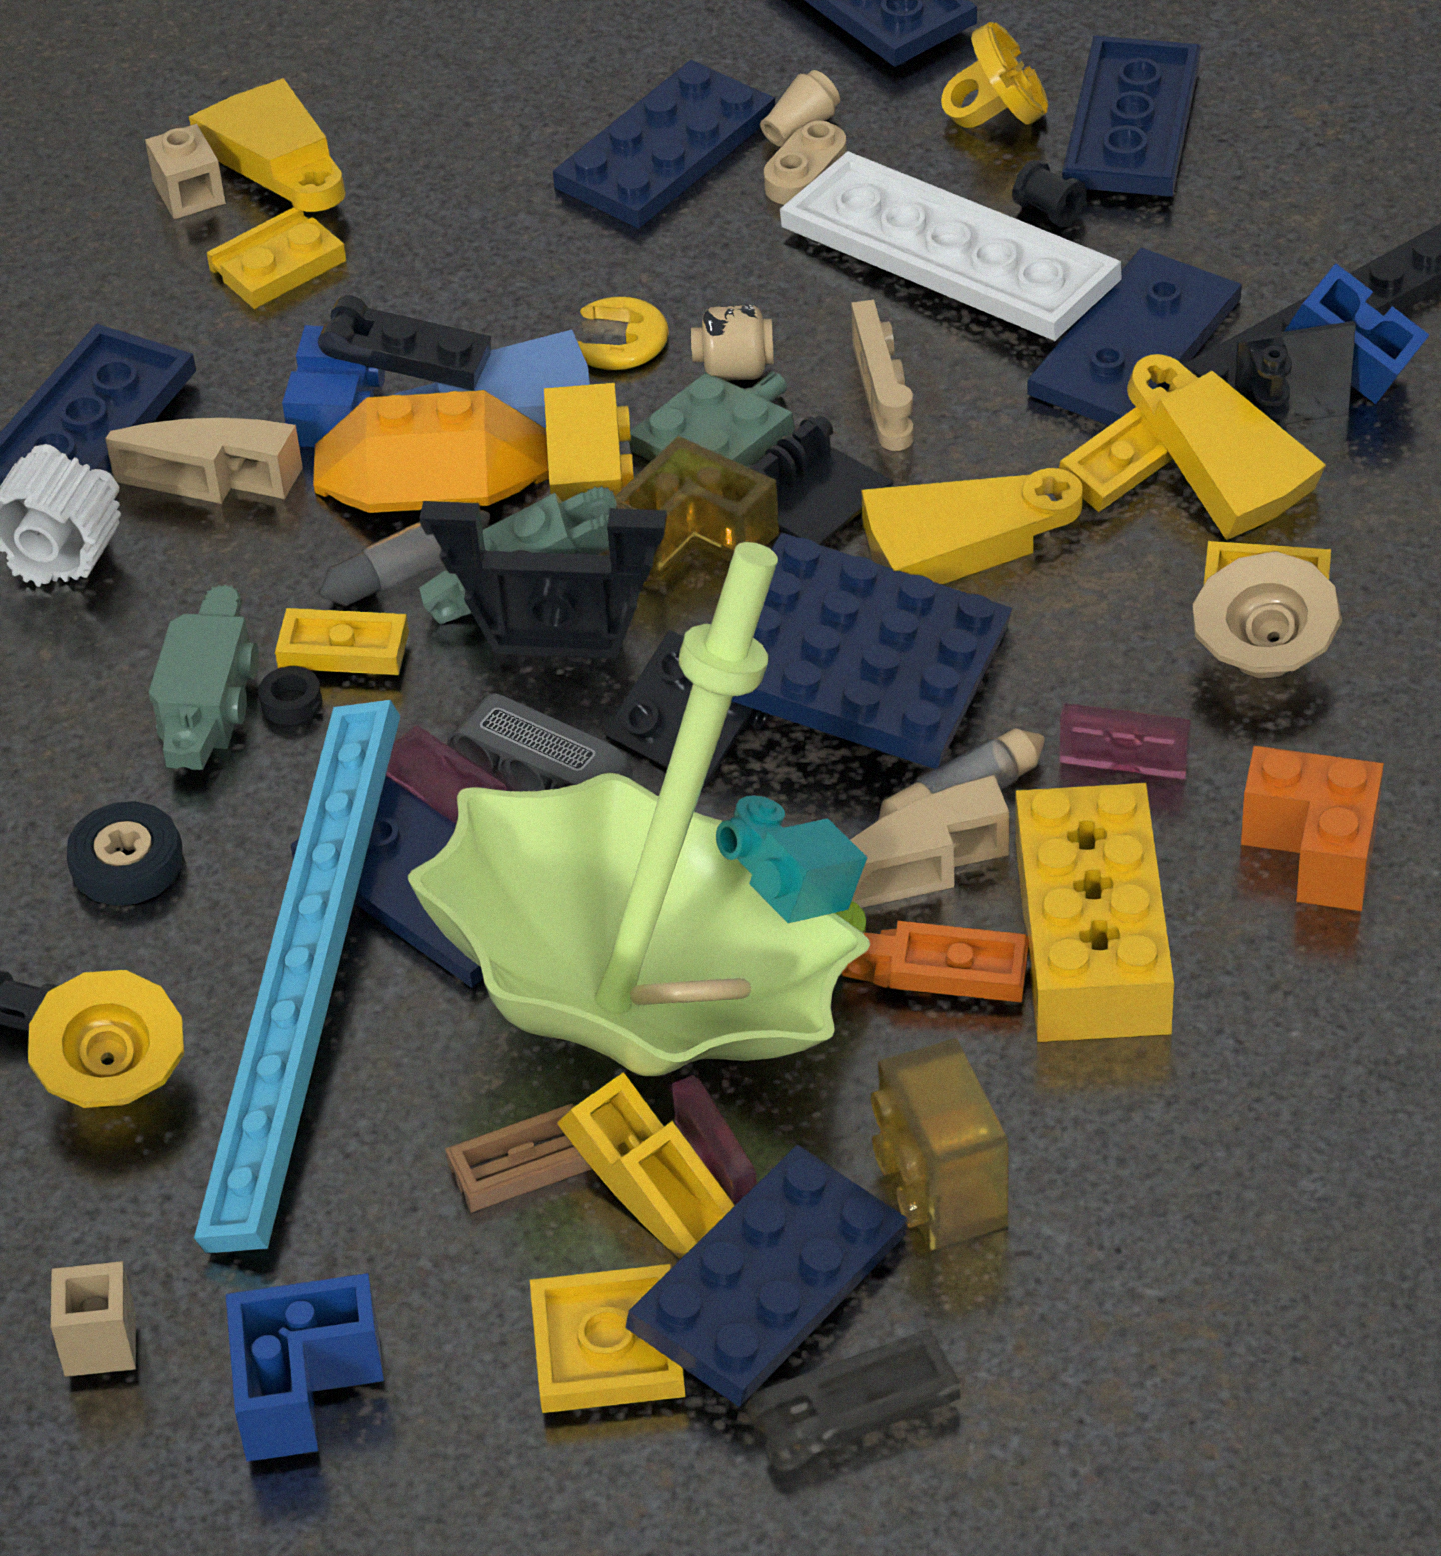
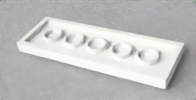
[780,151,1122,341]

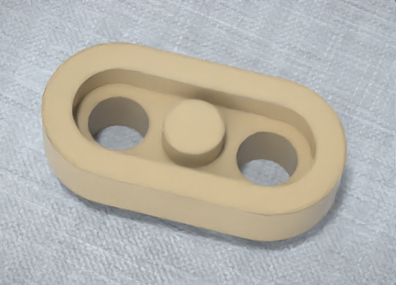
[764,120,847,205]

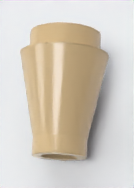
[760,70,840,147]

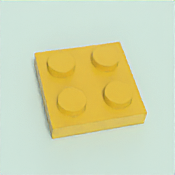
[530,1264,685,1413]

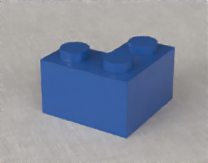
[226,1273,384,1462]

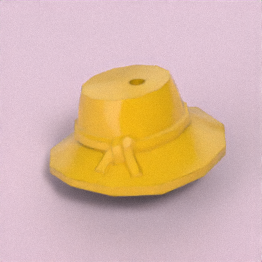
[28,970,184,1108]

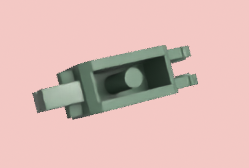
[419,486,617,624]
[148,584,259,770]

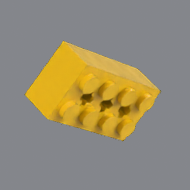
[1015,783,1174,1042]

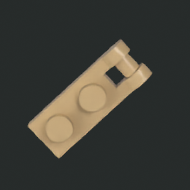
[851,299,913,451]

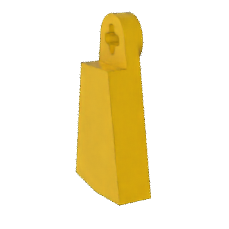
[188,78,346,212]
[1127,354,1326,541]
[861,468,1083,584]

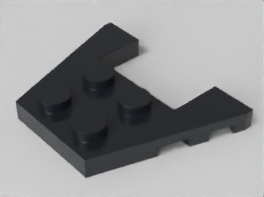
[419,501,667,659]

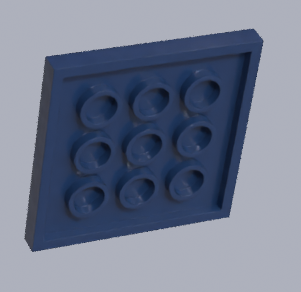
[732,532,1012,770]

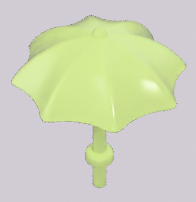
[408,542,870,1076]

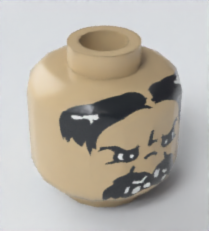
[691,305,774,381]

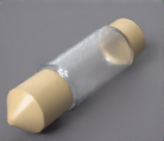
[878,728,1045,821]

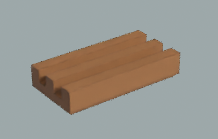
[445,1103,592,1213]

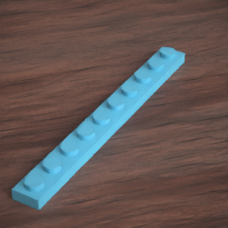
[194,700,400,1253]

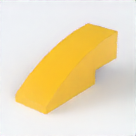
[557,1072,735,1259]

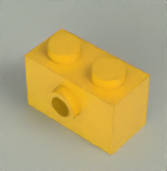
[544,383,635,509]

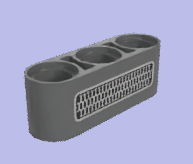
[447,693,633,791]

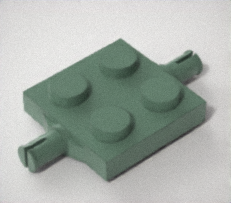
[629,371,795,498]

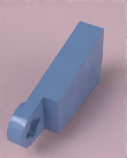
[394,329,590,429]

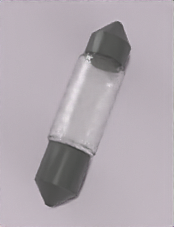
[320,510,490,607]

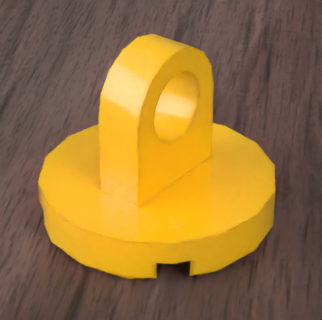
[941,22,1049,128]

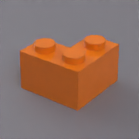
[1241,746,1384,911]

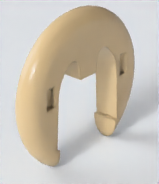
[630,978,751,1005]

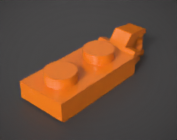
[842,921,1029,1002]

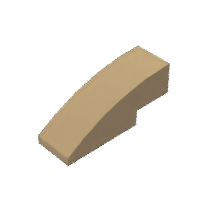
[105,418,303,504]
[850,775,1009,908]

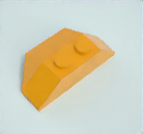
[313,390,549,513]

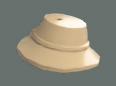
[1192,551,1343,679]

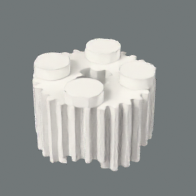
[0,444,121,587]

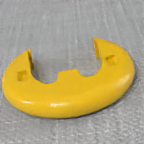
[577,296,669,370]

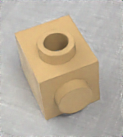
[145,124,226,220]
[51,1261,136,1377]

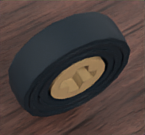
[67,801,183,906]

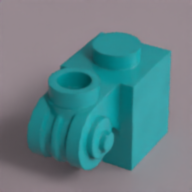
[716,795,868,924]

